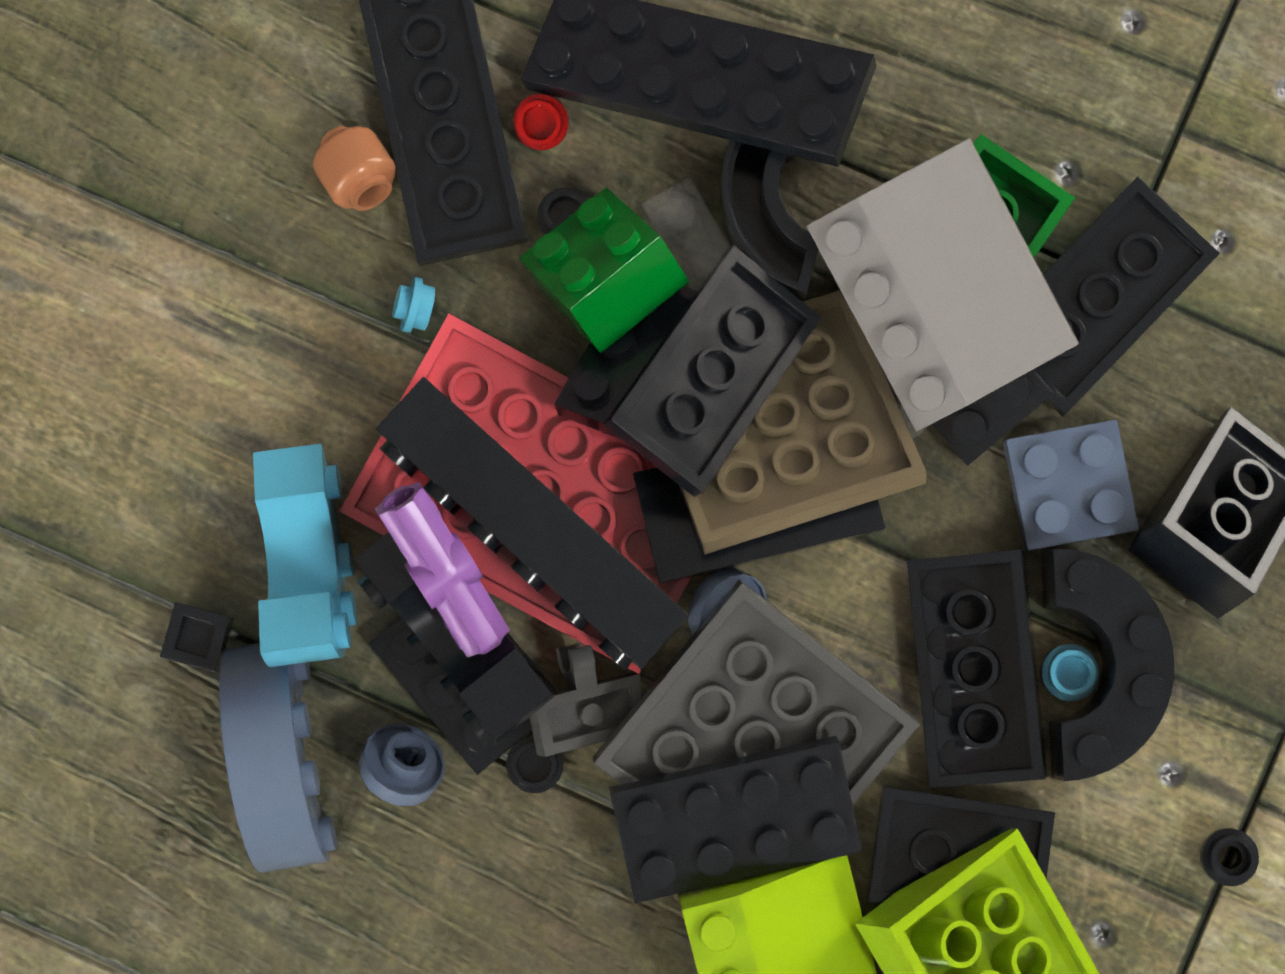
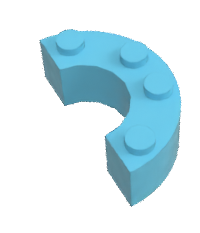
[253,443,358,667]

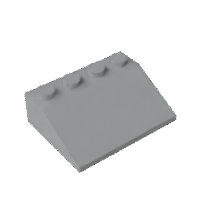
[806,138,1079,432]

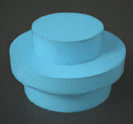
[392,276,435,333]
[1041,644,1099,701]

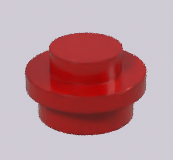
[513,94,569,150]

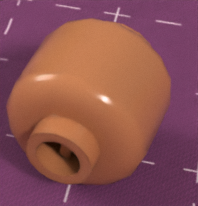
[312,126,396,211]

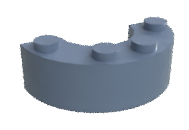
[219,643,337,873]

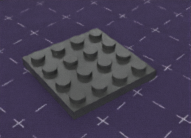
[593,579,920,805]

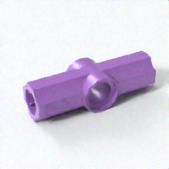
[375,482,510,658]

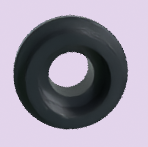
[1200,828,1259,886]

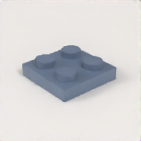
[1003,420,1139,552]

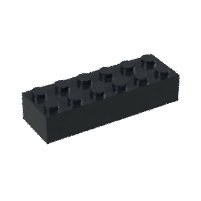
[376,376,690,670]

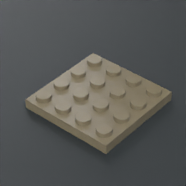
[679,290,927,555]

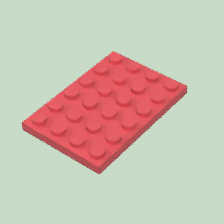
[339,313,691,674]

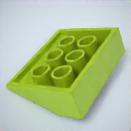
[855,828,1100,974]
[678,855,877,974]

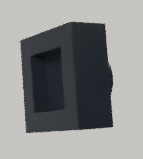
[160,602,234,672]

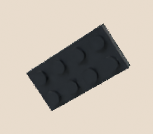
[1037,176,1220,416]
[603,246,822,497]
[609,736,862,903]

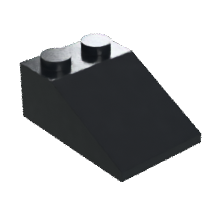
[1128,407,1285,619]

